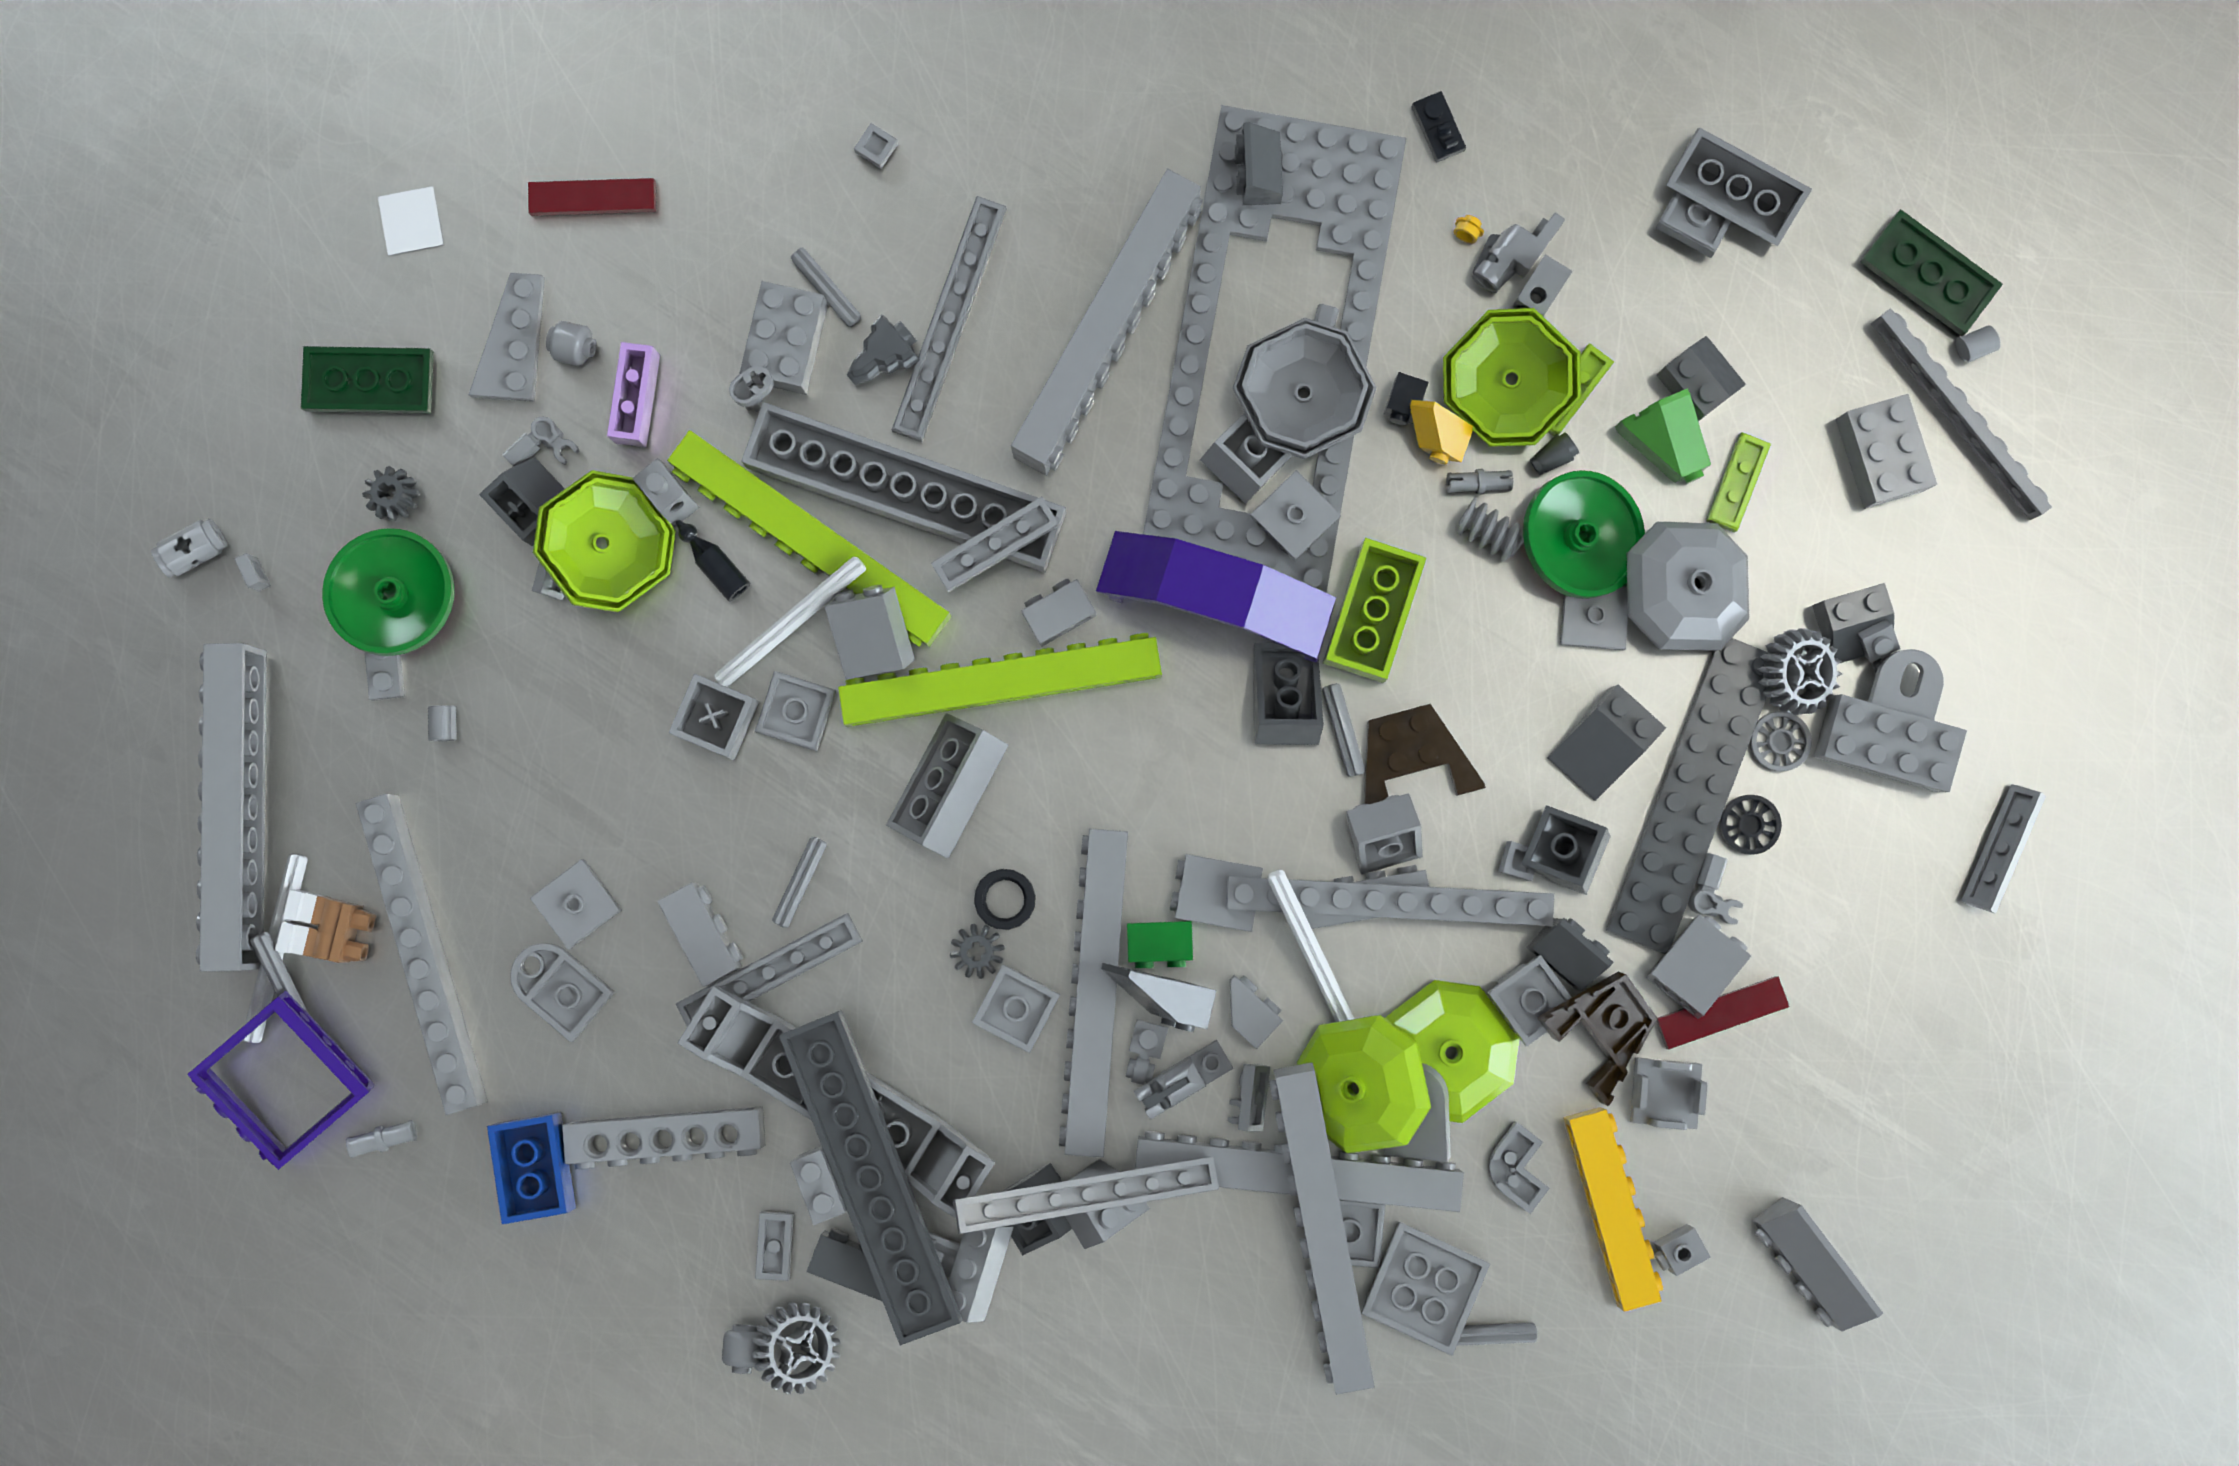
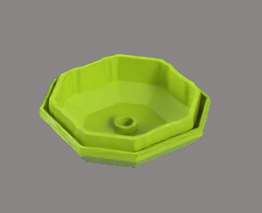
[1443,308,1581,447]
[532,470,676,612]
[1384,980,1520,1123]
[1297,1015,1431,1153]

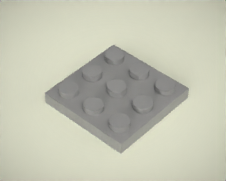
[1361,1222,1490,1356]

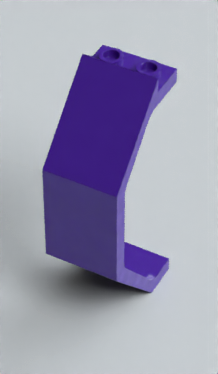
[1096,531,1336,663]

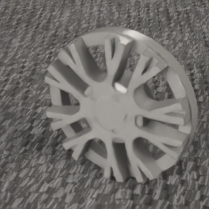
[1750,711,1812,771]

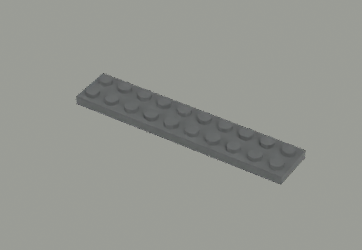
[1605,638,1768,954]
[779,1010,963,1346]

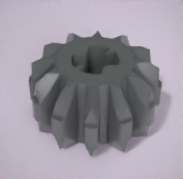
[362,466,420,521]
[950,924,1005,979]

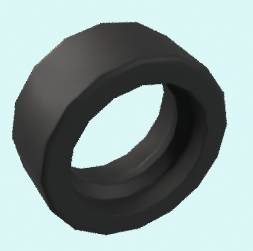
[974,869,1036,930]

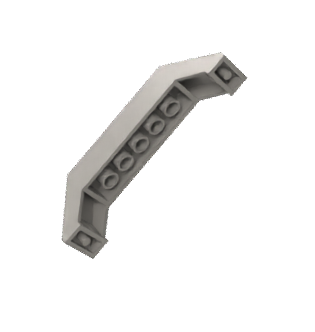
[678,986,995,1218]

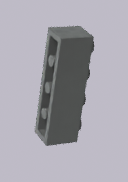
[806,1228,883,1302]

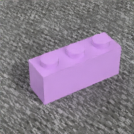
[607,342,660,448]

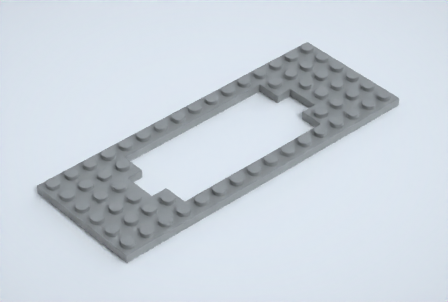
[1143,105,1407,593]

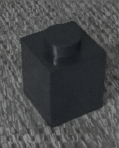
[1383,372,1429,425]

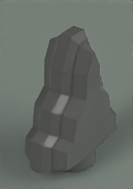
[847,315,920,385]

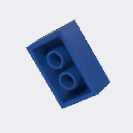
[487,1112,576,1225]

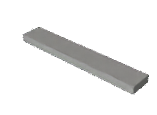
[676,913,863,1027]

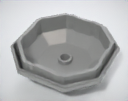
[1233,318,1377,459]
[1627,521,1749,651]

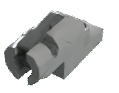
[1472,212,1565,293]
[1134,1040,1234,1120]

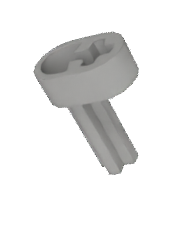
[729,366,774,412]

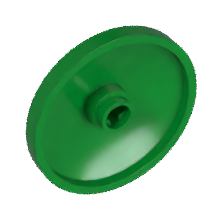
[1523,470,1645,599]
[322,528,455,656]

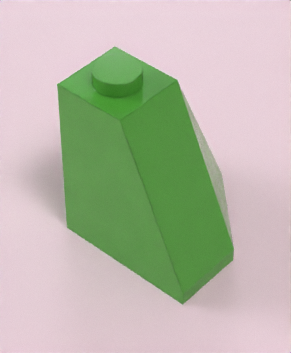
[1615,388,1711,484]

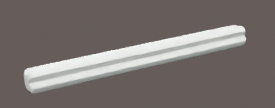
[714,557,866,687]
[243,854,308,1043]
[1268,869,1354,1022]

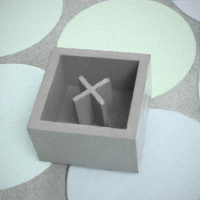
[669,674,759,760]

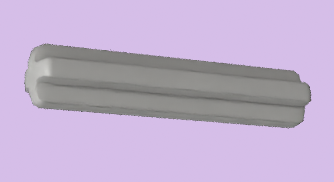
[791,248,861,327]
[1322,683,1365,777]
[772,837,827,927]
[251,932,307,1012]
[1457,1323,1537,1346]

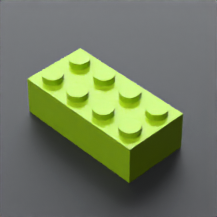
[1323,538,1427,683]

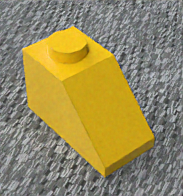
[1410,400,1474,465]

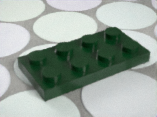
[1860,209,2003,336]
[301,346,434,413]

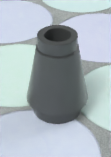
[1530,432,1579,475]

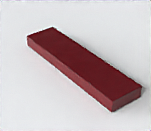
[528,178,656,216]
[1656,976,1790,1050]

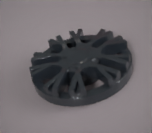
[1719,795,1782,855]

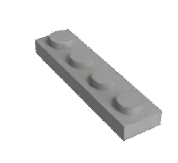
[931,497,1059,592]
[1961,784,2046,914]

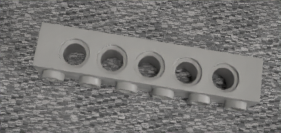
[562,1107,766,1169]

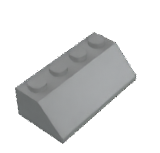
[1666,128,1812,246]
[886,713,1008,858]
[1752,1197,1883,1331]

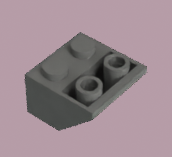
[1235,122,1283,205]
[479,457,565,546]
[1527,918,1614,991]

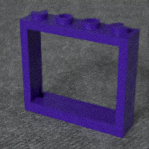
[187,990,375,1170]

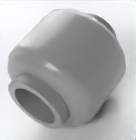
[546,321,596,366]
[722,1324,763,1374]

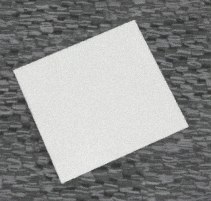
[378,186,444,256]

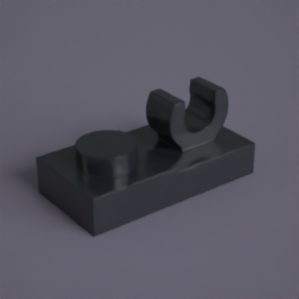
[1411,91,1466,163]

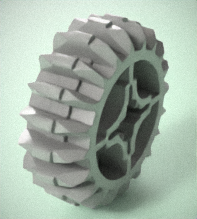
[1757,628,1842,715]
[751,1302,841,1394]

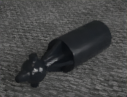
[676,520,751,602]

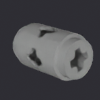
[151,519,227,577]

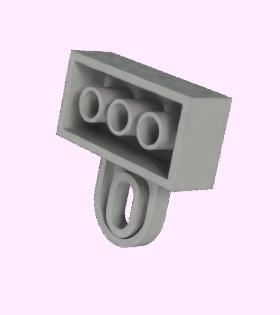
[1814,649,1967,792]

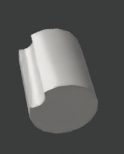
[1956,325,2000,362]
[428,705,457,741]

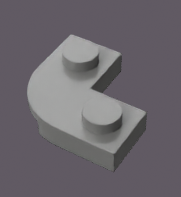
[1489,1121,1550,1214]

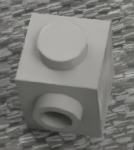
[1653,1224,1711,1276]

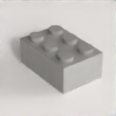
[739,281,828,395]
[1836,394,1938,509]

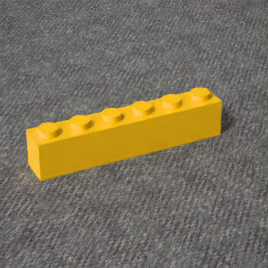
[1563,1107,1663,1312]

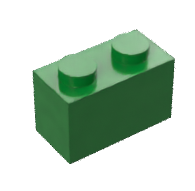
[1127,921,1193,968]

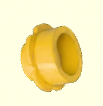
[1453,215,1484,244]

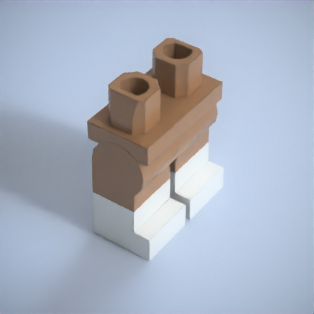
[275,890,377,963]

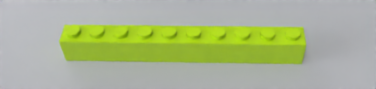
[667,430,952,647]
[838,633,1162,727]

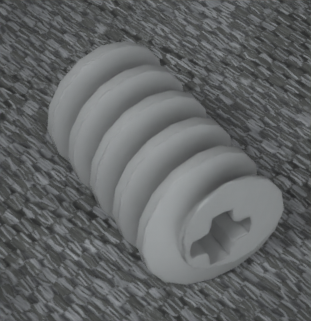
[1457,497,1524,562]

